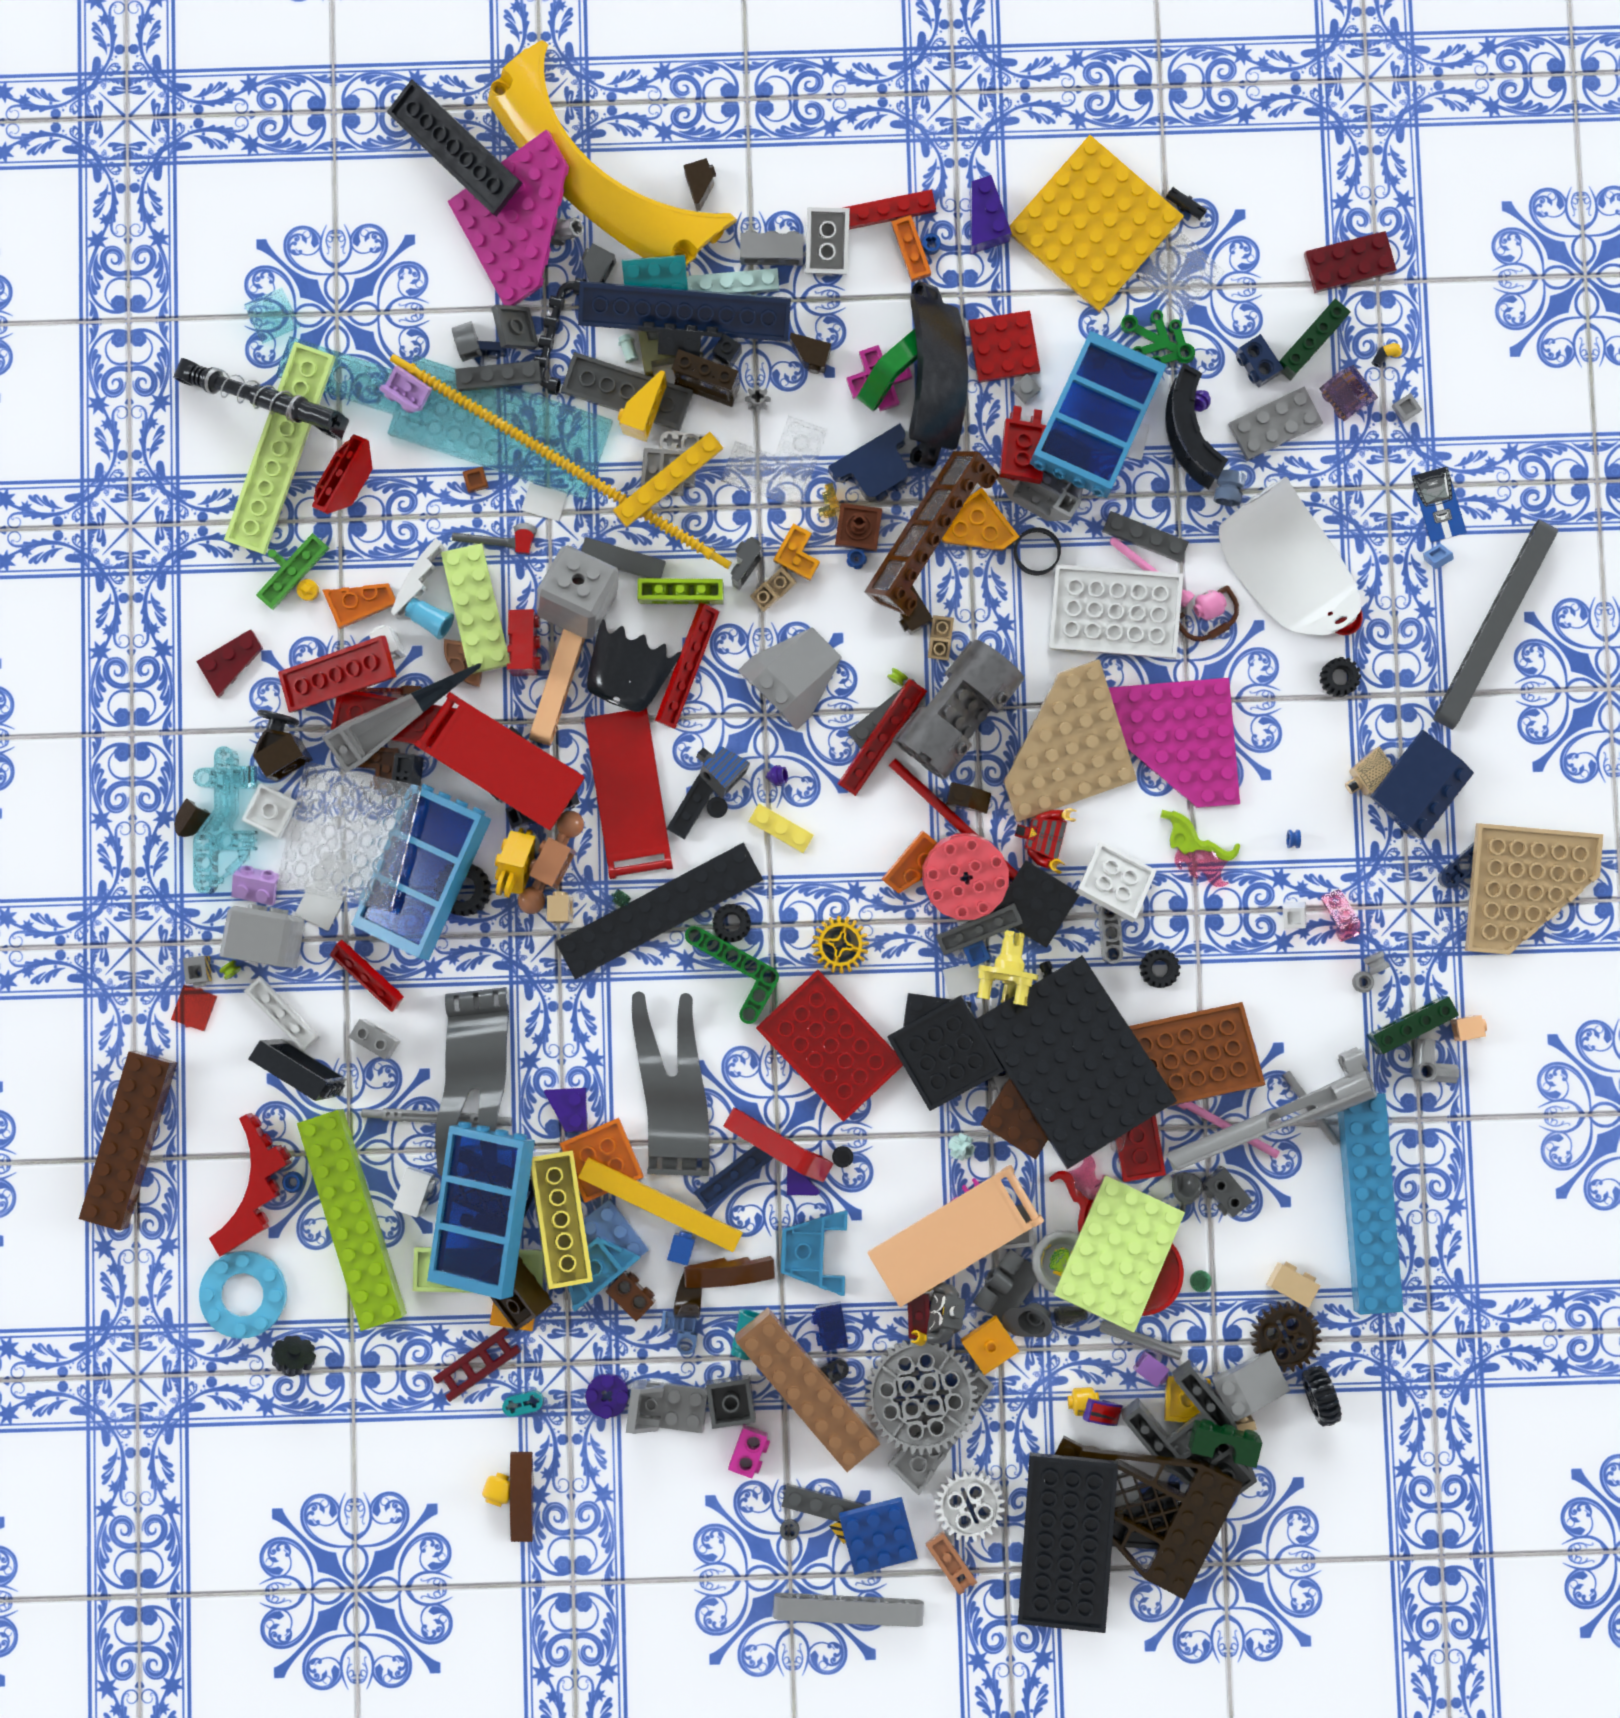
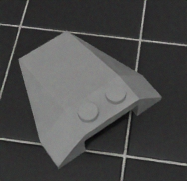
[997,429,1091,521]
[738,627,842,731]

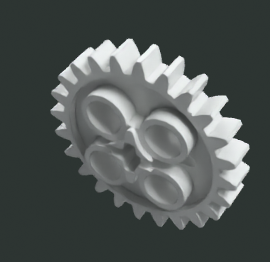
[934,1469,1005,1542]

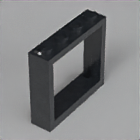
[248,1039,347,1101]

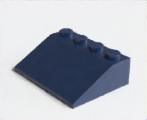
[1370,730,1474,840]

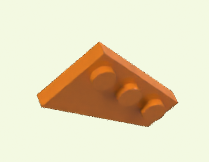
[322,583,396,629]
[881,830,937,894]

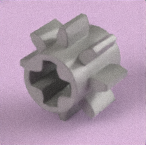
[745,385,771,413]

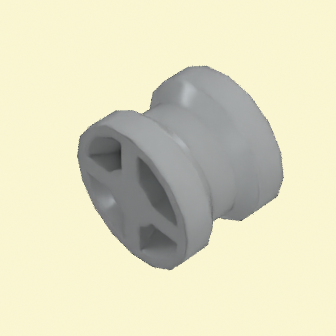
[1363,951,1390,975]

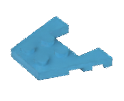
[781,1210,848,1296]

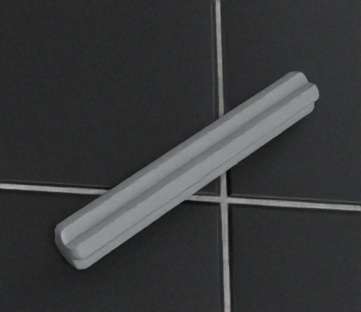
[1099,1320,1183,1360]

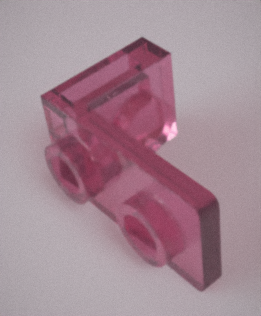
[1321,889,1360,942]

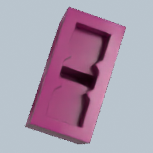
[728,1424,770,1479]

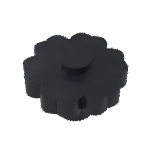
[271,1336,316,1377]

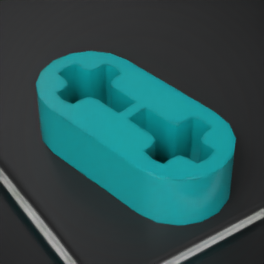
[502,1390,544,1417]

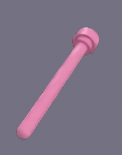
[1110,537,1195,608]

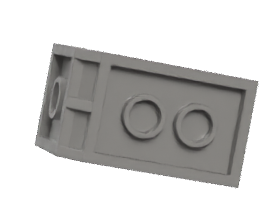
[625,1380,707,1434]

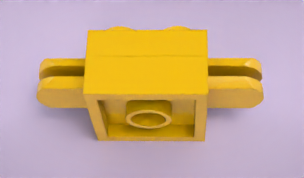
[495,827,535,898]

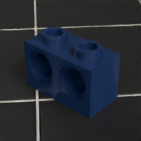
[1235,334,1284,388]

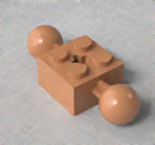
[518,811,584,914]

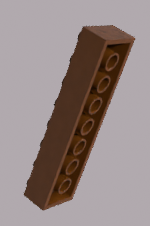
[78,1051,177,1231]

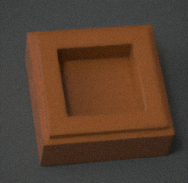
[462,466,489,493]

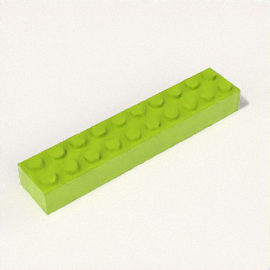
[297,1108,407,1331]

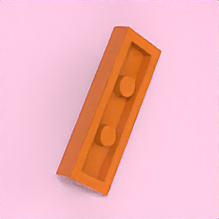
[891,215,931,282]

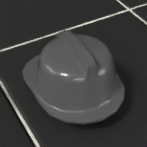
[1002,1303,1052,1337]

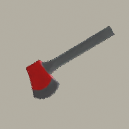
[452,523,537,555]

